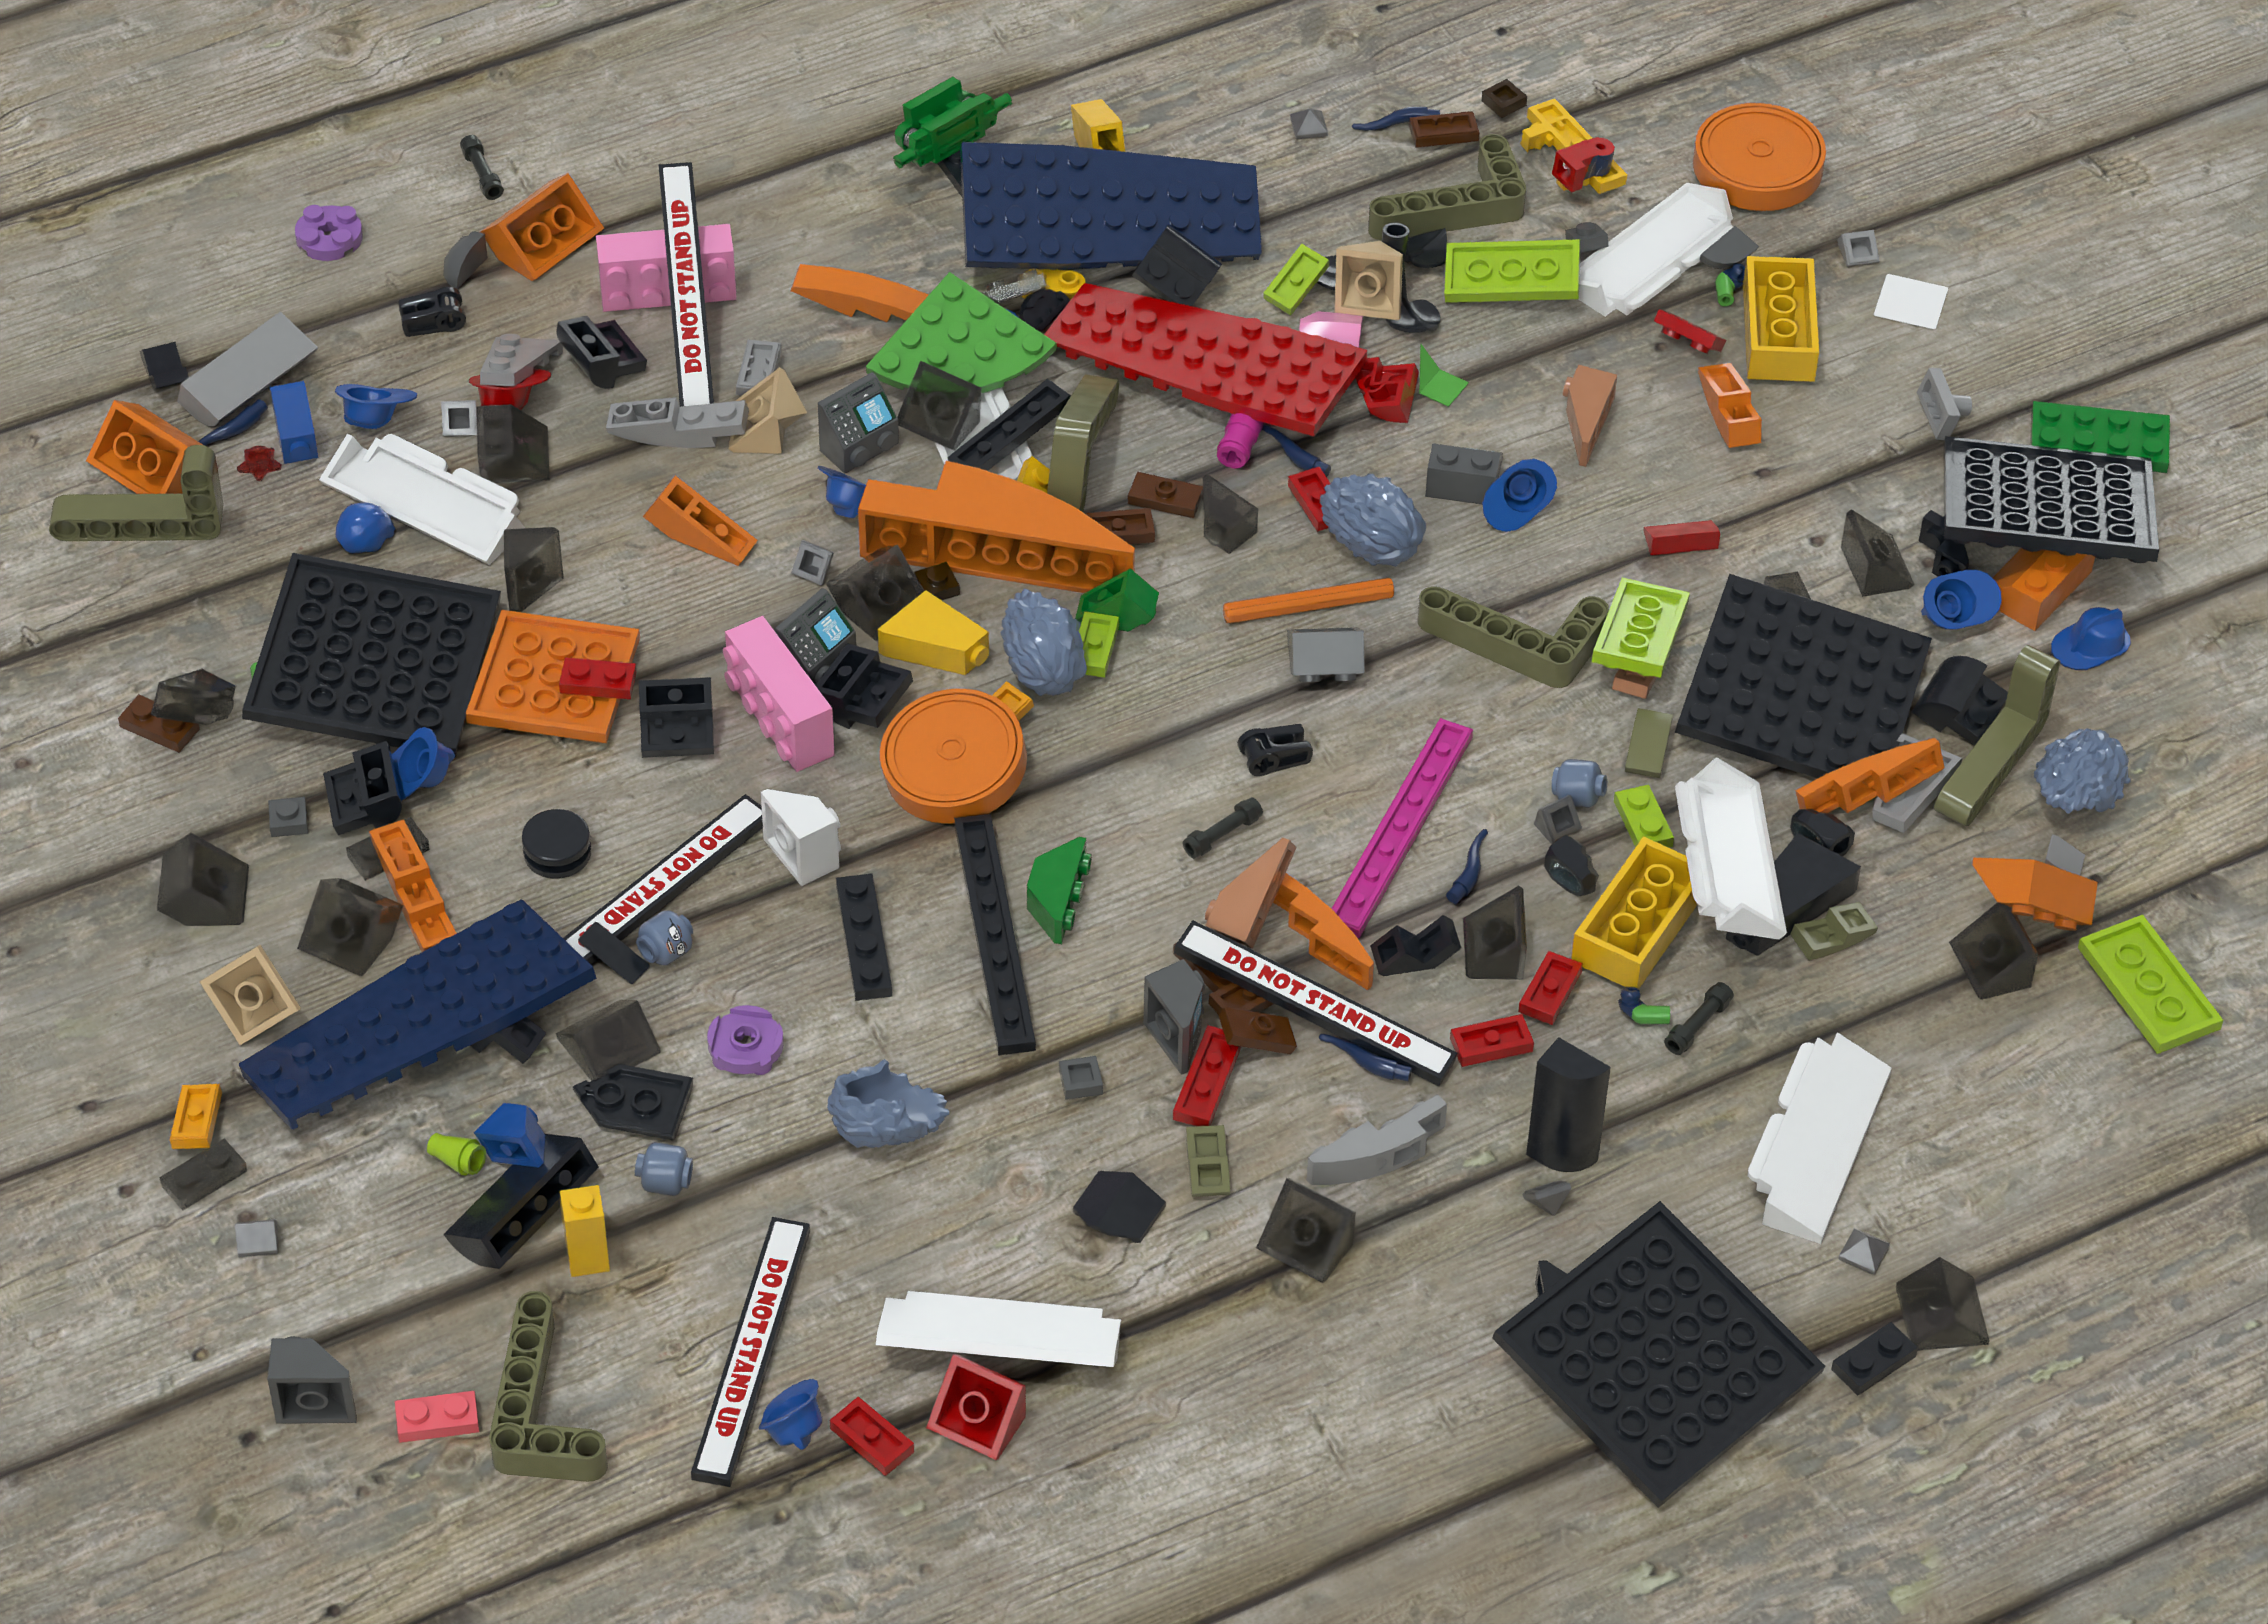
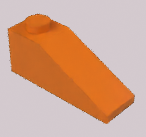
[643,475,758,566]

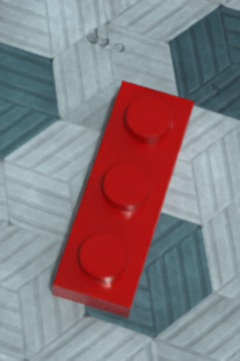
[1173,1025,1241,1126]

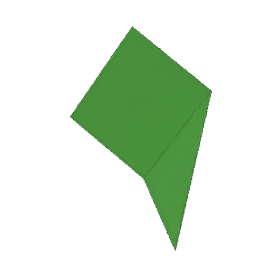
[1419,344,1469,407]

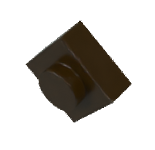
[1481,79,1527,118]
[914,562,960,600]

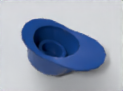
[335,384,417,429]
[1482,459,1557,532]
[818,466,866,518]
[1921,570,2002,630]
[2051,607,2131,670]
[392,727,455,801]
[759,1379,823,1450]

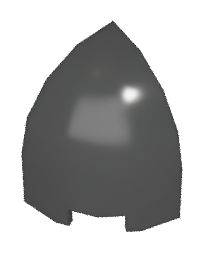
[1700,226,1759,269]
[443,231,488,289]

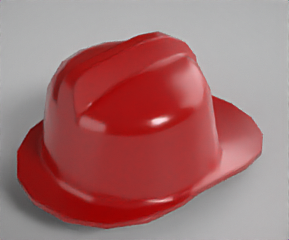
[469,369,551,415]

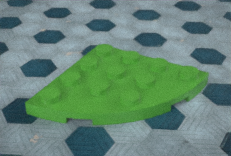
[866,272,1057,397]

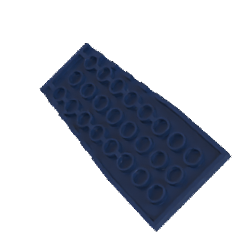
[960,142,1262,270]
[239,899,597,1129]

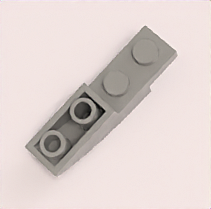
[606,397,749,448]
[1307,1094,1447,1185]

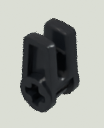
[398,287,466,337]
[1237,724,1313,776]

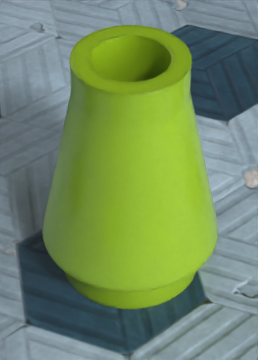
[427,1133,486,1176]

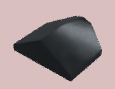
[1073,1171,1166,1243]

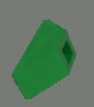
[1027,837,1092,945]

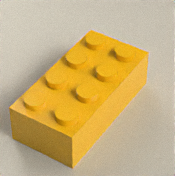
[1743,256,1819,382]
[1571,836,1697,989]

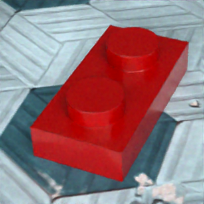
[1654,309,1727,354]
[1288,466,1330,532]
[559,657,637,700]
[1518,951,1583,1025]
[1450,1014,1534,1067]
[829,1396,914,1476]

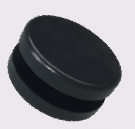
[522,809,591,879]

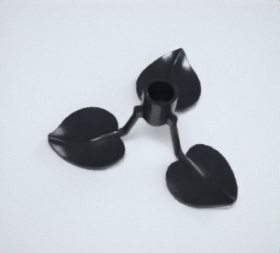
[1317,223,1448,333]

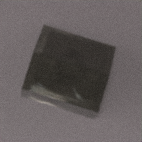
[476,404,550,484]
[826,544,924,641]
[157,832,249,926]
[297,878,403,976]

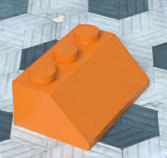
[480,173,605,281]
[86,400,203,494]
[1992,548,2095,631]
[1972,857,2098,931]

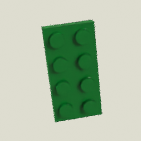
[2030,401,2170,473]

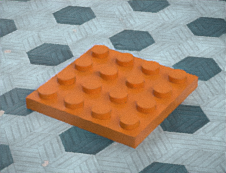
[466,610,640,743]

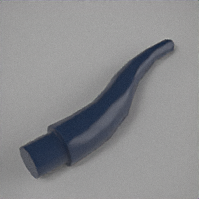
[1352,106,1440,130]
[198,399,268,446]
[1262,425,1331,477]
[1446,829,1488,904]
[1319,1034,1412,1082]

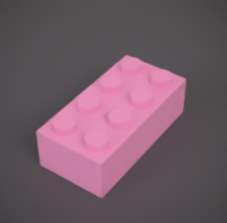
[596,224,736,312]
[723,616,834,772]

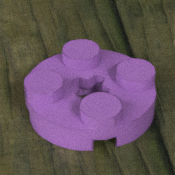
[295,205,363,261]
[707,1005,783,1075]

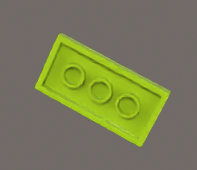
[1444,239,1580,303]
[1592,577,1690,678]
[2078,914,2224,1054]

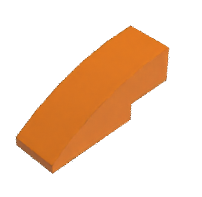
[1698,363,1762,448]

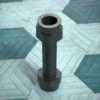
[460,135,504,200]
[1182,797,1263,859]
[1664,982,1734,1055]

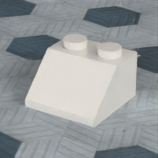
[761,789,841,886]

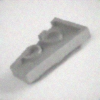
[480,334,563,386]
[1873,733,1962,833]

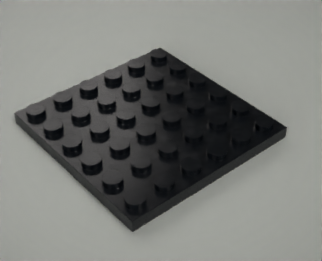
[1943,436,2159,563]
[242,553,501,758]
[1675,573,1932,798]
[1492,1201,1826,1508]

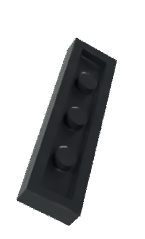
[947,378,1071,471]
[836,873,892,1001]

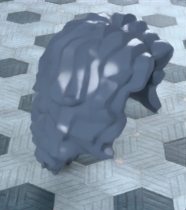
[1320,474,1426,567]
[1000,589,1087,696]
[2034,728,2131,814]
[827,1059,949,1148]

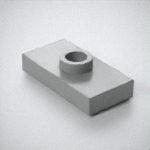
[736,339,781,396]

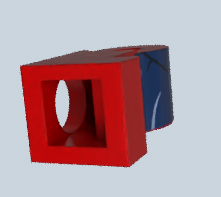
[1552,137,1615,193]

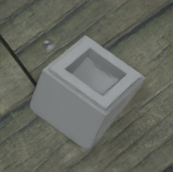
[1837,230,1880,267]
[2045,834,2085,875]

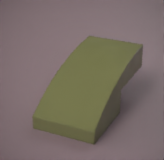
[1625,708,1673,778]
[1790,902,1878,961]
[1186,1125,1231,1197]

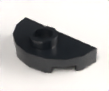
[1019,288,1070,332]

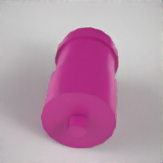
[1217,413,1264,469]

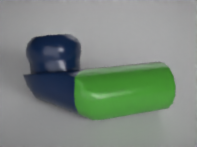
[1715,264,1745,306]
[1618,987,1670,1024]

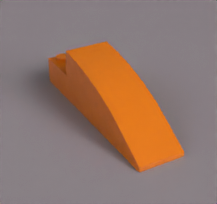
[858,461,1135,593]

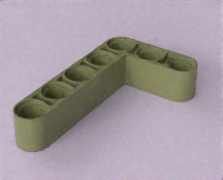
[1368,134,1526,241]
[1047,374,1119,512]
[49,445,224,541]
[1417,586,1609,688]
[1934,645,2060,826]
[489,1291,608,1482]

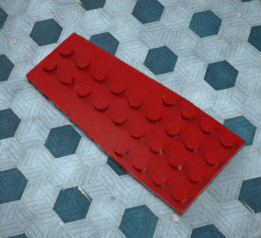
[1044,283,1367,436]

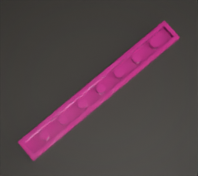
[1331,718,1473,938]

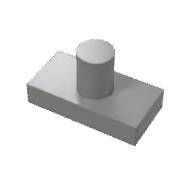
[1917,368,1972,440]

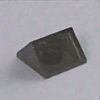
[897,361,982,451]
[1841,509,1915,597]
[504,527,564,612]
[1463,885,1527,980]
[1949,902,2038,1000]
[556,999,660,1081]
[1256,1178,1356,1283]
[1896,1257,1990,1351]

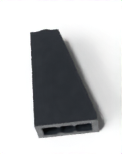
[1726,833,1861,956]

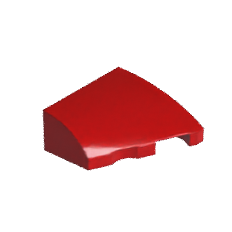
[1355,357,1419,423]

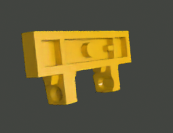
[1520,98,1628,194]

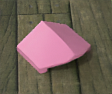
[1299,311,1363,347]

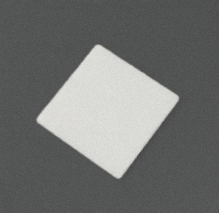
[1874,274,1948,329]

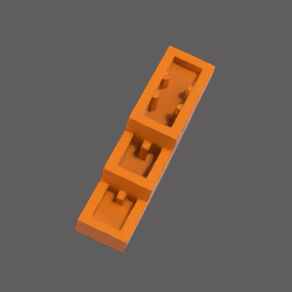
[791,264,929,322]
[1795,738,1945,813]
[369,819,457,952]
[1273,873,1374,990]

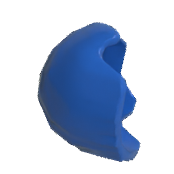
[335,502,395,553]

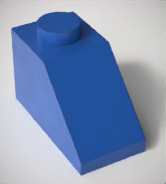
[270,381,318,464]
[474,1103,545,1168]

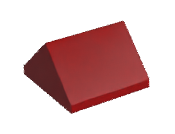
[926,1354,1026,1460]

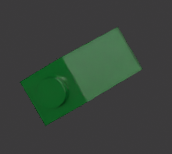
[1075,568,1159,632]

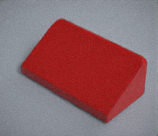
[1643,520,1720,555]

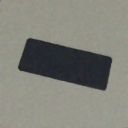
[578,922,650,984]

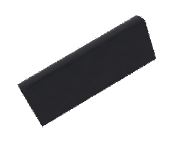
[1526,1037,1611,1172]
[444,1133,599,1269]

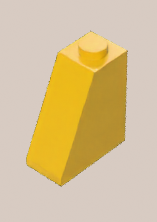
[1071,99,1125,152]
[878,590,989,675]
[560,1185,610,1277]

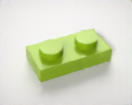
[1263,244,1329,315]
[1079,612,1119,678]
[1614,784,1674,848]

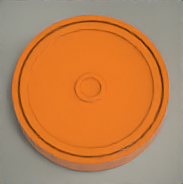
[1693,103,1826,211]
[880,688,1027,824]

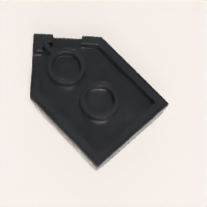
[573,1064,693,1140]

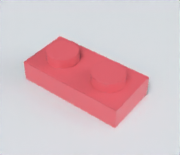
[395,1390,479,1443]

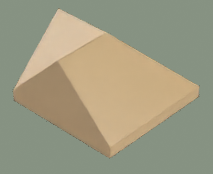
[1335,241,1403,320]
[728,367,807,454]
[200,945,301,1045]

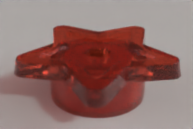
[237,446,282,482]

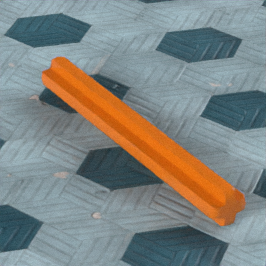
[1223,577,1394,624]

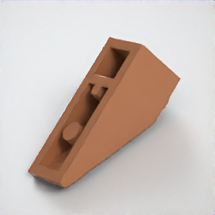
[1563,365,1617,467]
[1205,838,1297,949]

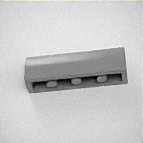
[177,311,318,426]

